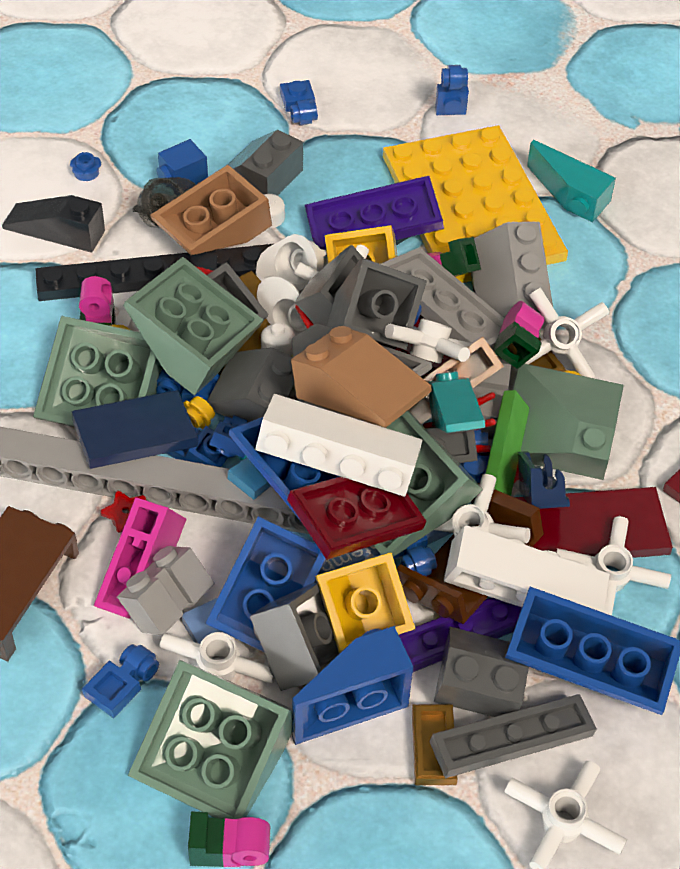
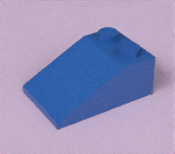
[205,516,326,653]
[292,626,413,745]

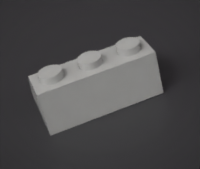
[471,222,553,329]

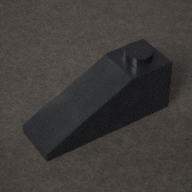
[2,195,105,253]

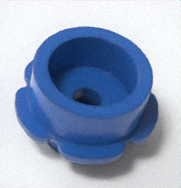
[70,152,101,181]

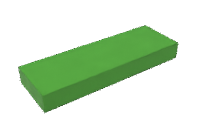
[485,390,530,496]

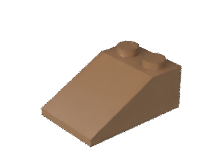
[151,165,272,255]
[291,326,432,428]

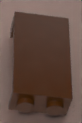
[396,483,544,624]
[0,506,79,661]

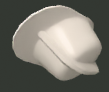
[256,234,327,291]
[257,276,314,336]

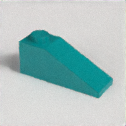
[527,139,616,223]
[428,371,486,433]

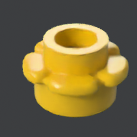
[183,396,215,429]

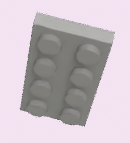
[381,247,505,350]

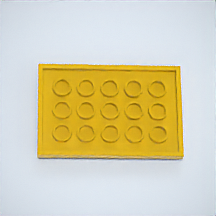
[383,125,568,283]

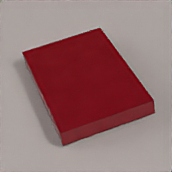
[287,477,427,560]

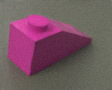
[94,498,187,619]

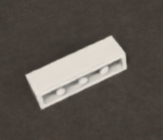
[255,394,423,496]
[444,525,610,613]

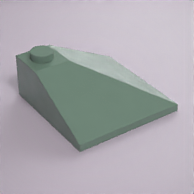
[123,257,264,395]
[33,316,163,427]
[513,364,624,480]
[374,411,483,557]
[128,660,292,819]

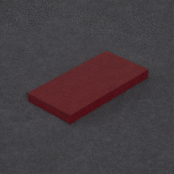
[514,487,673,558]

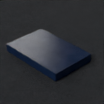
[72,390,198,469]

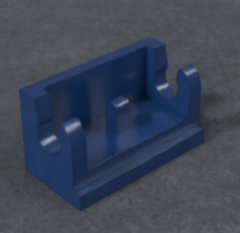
[518,451,570,509]

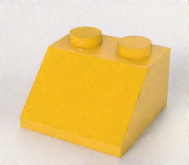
[325,225,397,264]
[315,553,415,654]

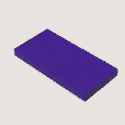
[305,176,444,256]

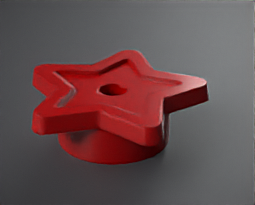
[100,491,147,533]

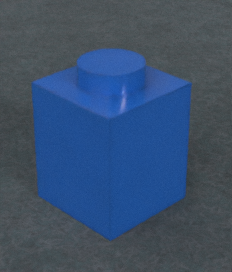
[156,139,208,195]

